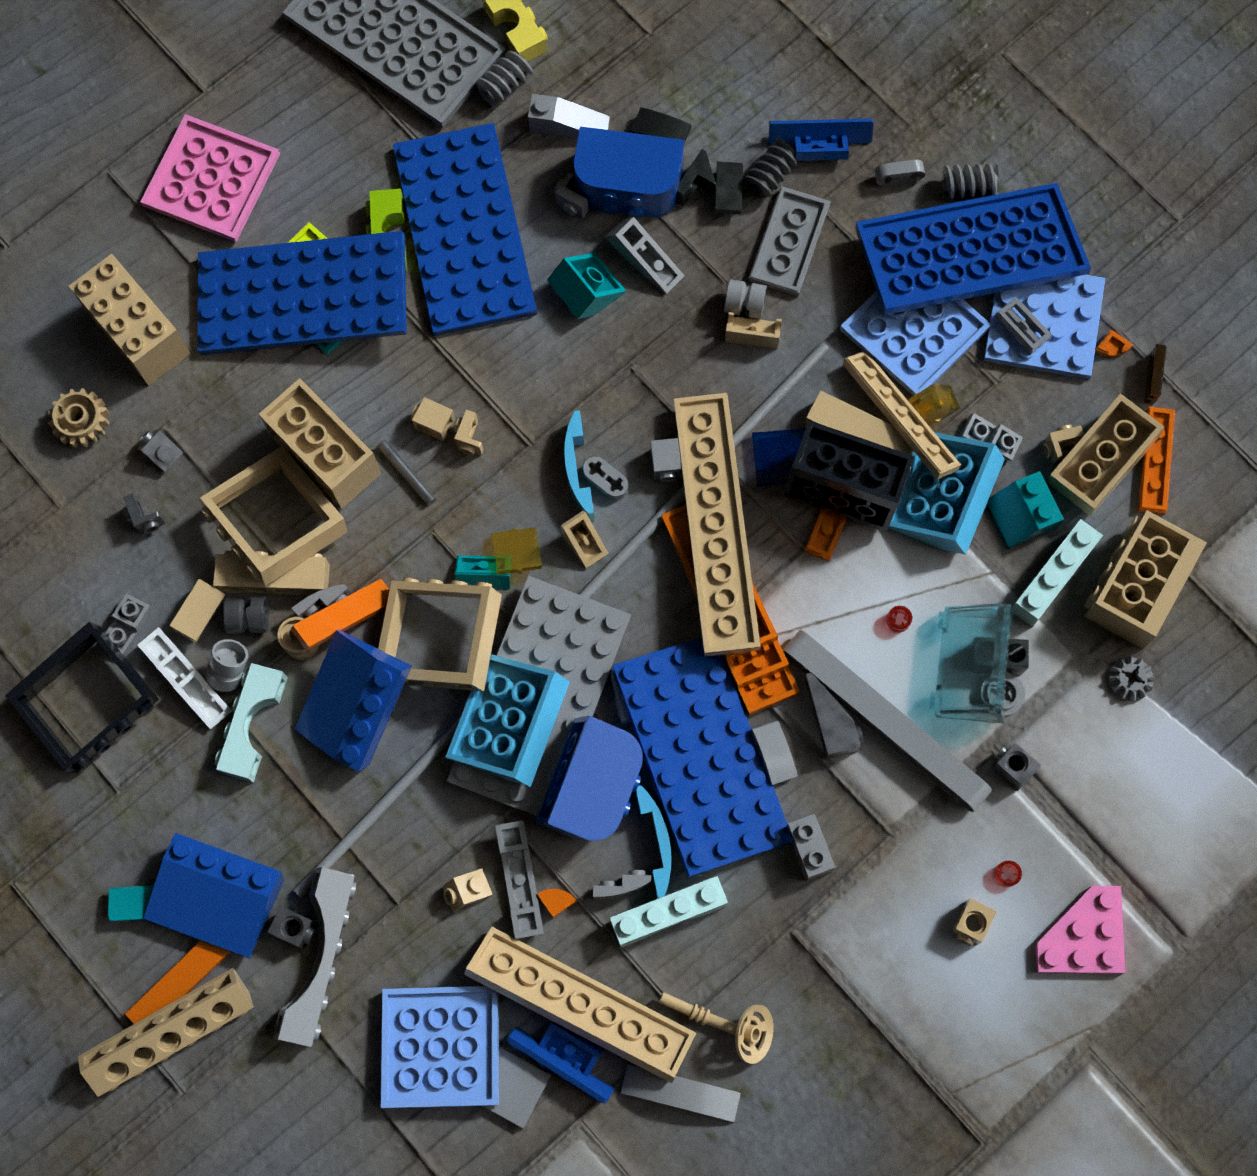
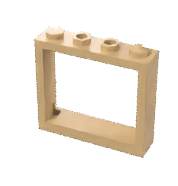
[200,446,347,586]
[378,578,502,692]

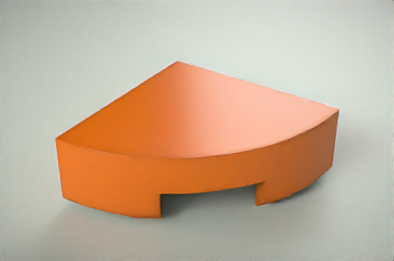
[1095,329,1133,358]
[537,889,577,918]

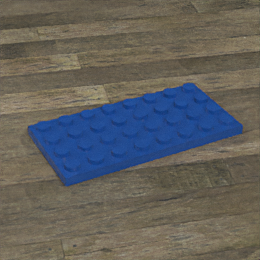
[393,123,537,336]
[855,183,1091,315]
[197,231,407,355]
[611,638,794,878]

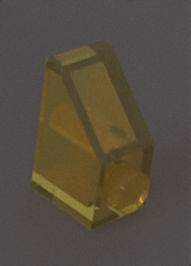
[908,384,961,425]

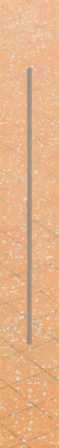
[293,342,829,898]

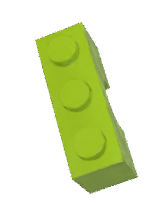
[365,189,407,272]

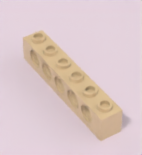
[78,968,254,1097]

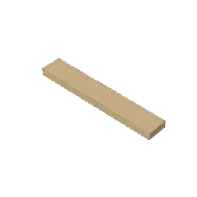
[843,351,961,479]

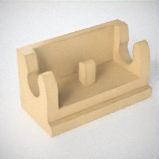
[725,312,782,349]
[170,579,225,642]

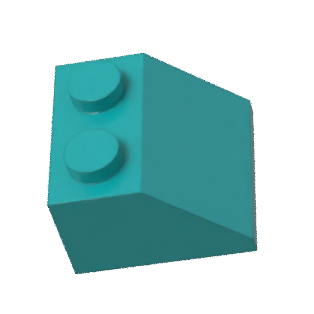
[547,252,626,319]
[987,471,1064,549]

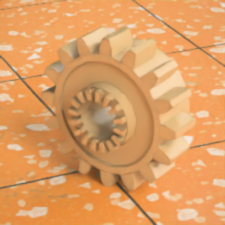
[48,388,110,448]

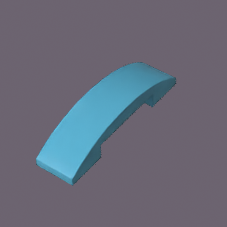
[564,410,595,521]
[636,785,671,899]

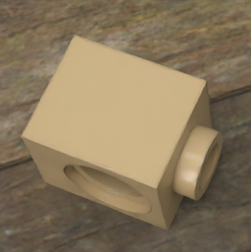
[411,397,455,442]
[952,898,997,946]

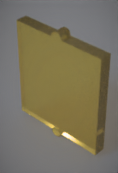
[491,527,542,575]

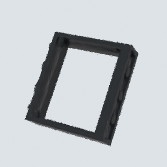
[5,622,159,773]

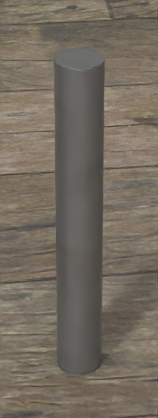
[377,440,436,506]

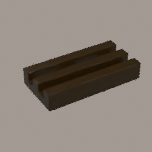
[1144,344,1167,404]

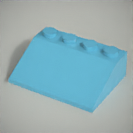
[888,432,1005,555]
[446,654,570,787]

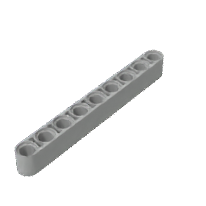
[782,630,992,812]

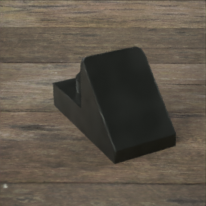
[677,149,716,206]

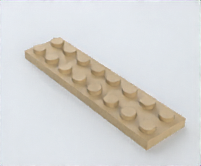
[464,927,696,1083]

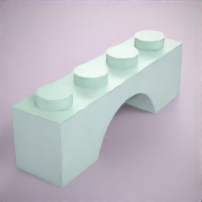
[1010,519,1103,627]
[215,663,288,783]
[610,876,728,948]

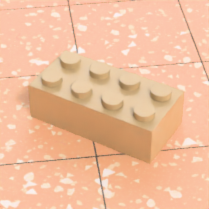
[1048,393,1164,517]

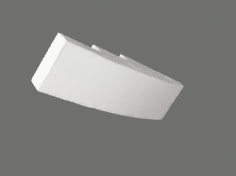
[137,627,232,729]

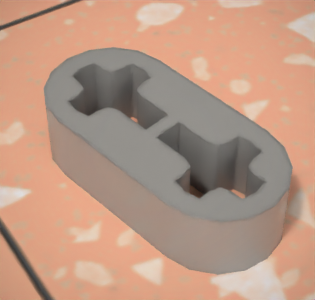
[874,160,925,186]
[583,457,628,500]

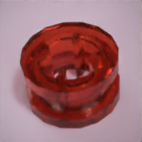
[886,605,913,633]
[995,860,1022,887]

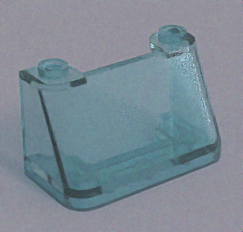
[930,603,1014,723]

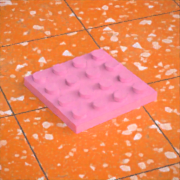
[140,114,280,243]

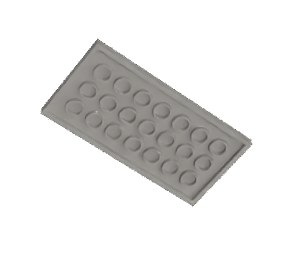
[282,0,506,128]
[447,575,631,817]

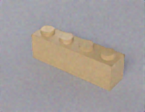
[804,391,913,455]
[213,550,330,596]

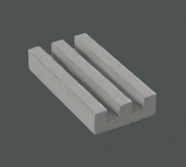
[995,297,1053,354]

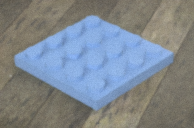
[984,275,1105,380]
[840,291,992,400]
[381,986,499,1109]

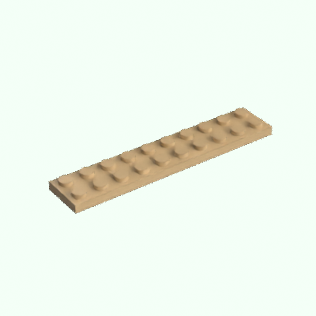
[674,393,761,656]

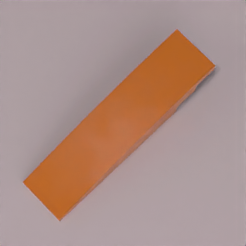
[661,505,800,716]

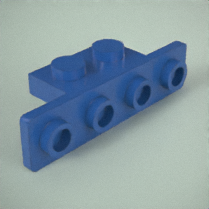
[768,118,874,161]
[507,1021,615,1104]

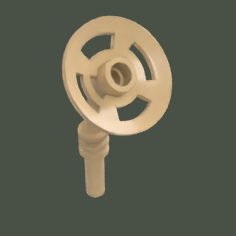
[659,992,774,1064]

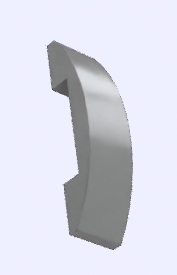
[495,820,544,939]
[621,1064,741,1122]

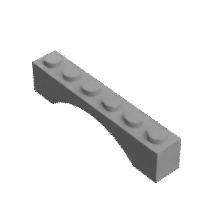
[273,867,356,1047]

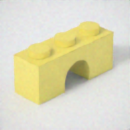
[482,0,548,62]

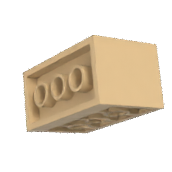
[69,254,191,386]
[259,378,382,509]
[1084,510,1207,649]

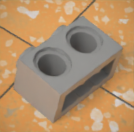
[787,814,835,881]

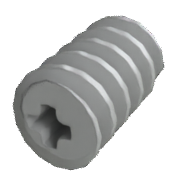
[476,51,534,107]
[942,164,999,199]

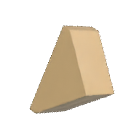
[561,510,609,569]

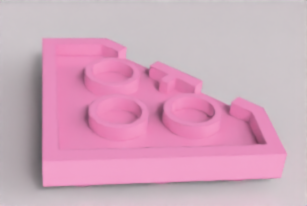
[1035,886,1125,974]

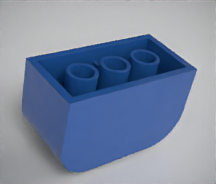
[574,126,685,218]
[534,716,643,841]

